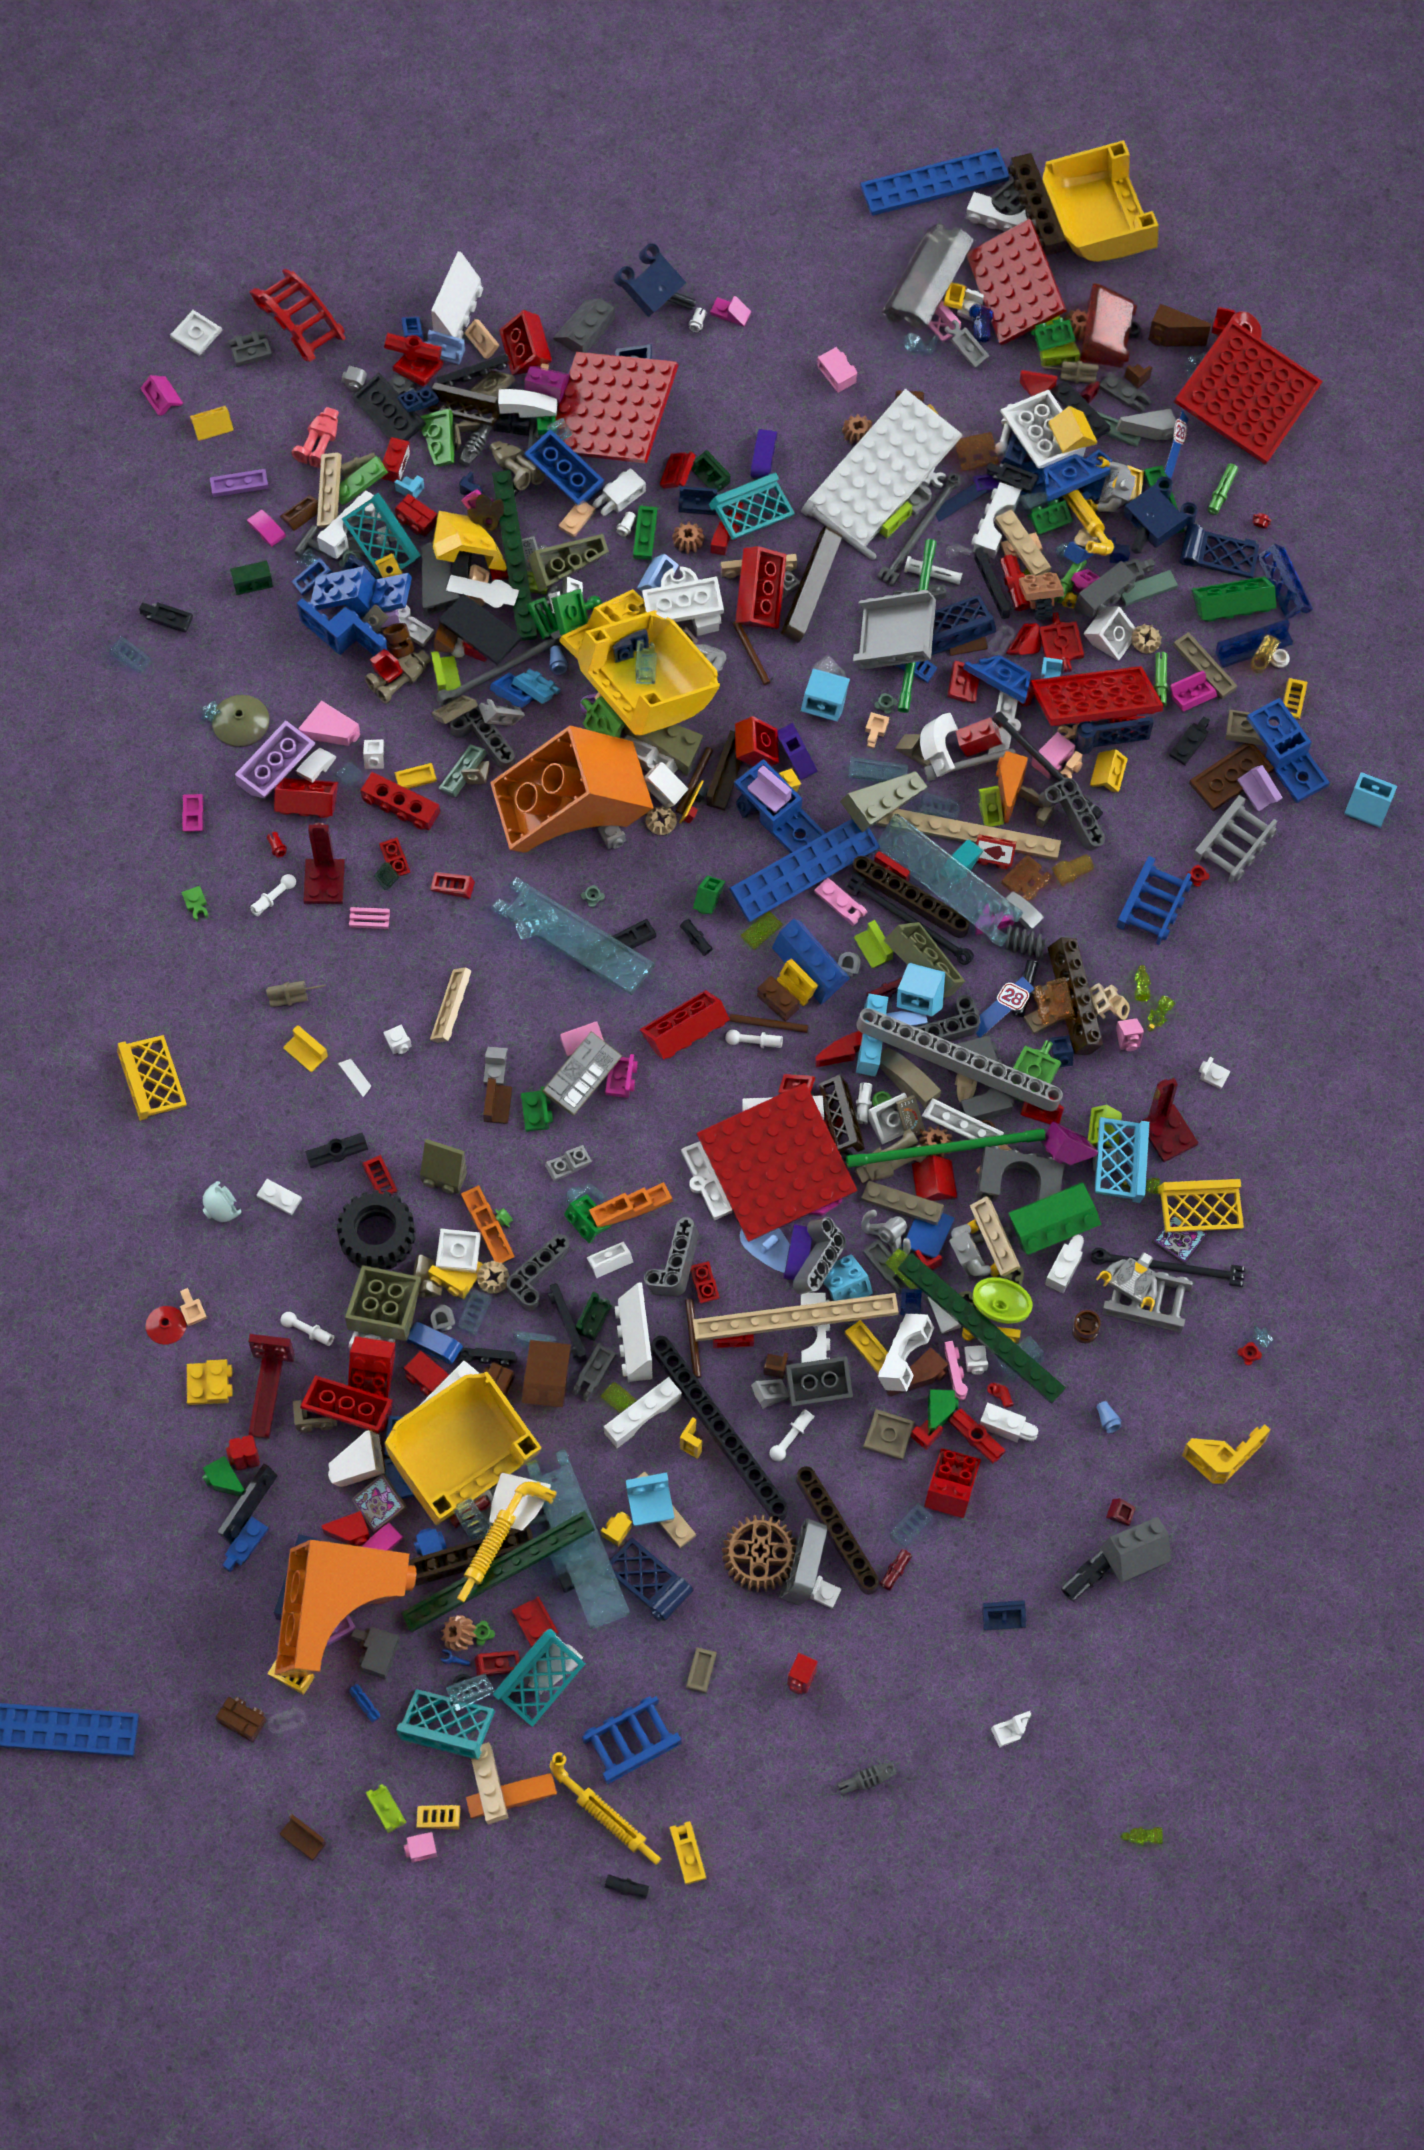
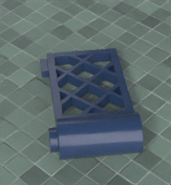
[1179,524,1259,578]
[1074,717,1154,755]
[604,1538,694,1621]

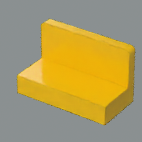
[190,406,233,441]
[1090,749,1128,792]
[284,1025,328,1072]
[680,1417,702,1459]

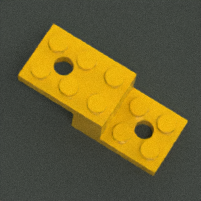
[559,589,646,659]

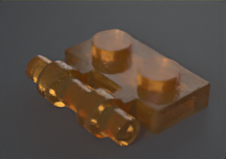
[955,432,998,471]
[1001,855,1052,901]
[1034,977,1075,1024]

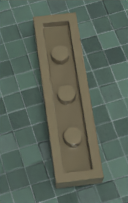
[1173,632,1237,699]
[861,1181,944,1225]

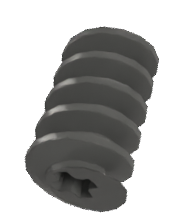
[1004,925,1047,959]

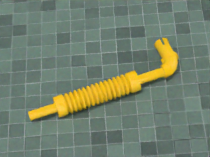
[1062,489,1114,556]
[457,1481,557,1603]
[550,1752,661,1865]

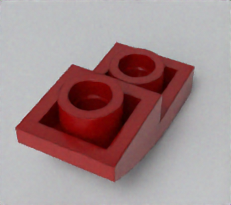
[379,837,411,879]
[690,1261,720,1304]

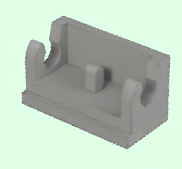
[478,699,525,726]

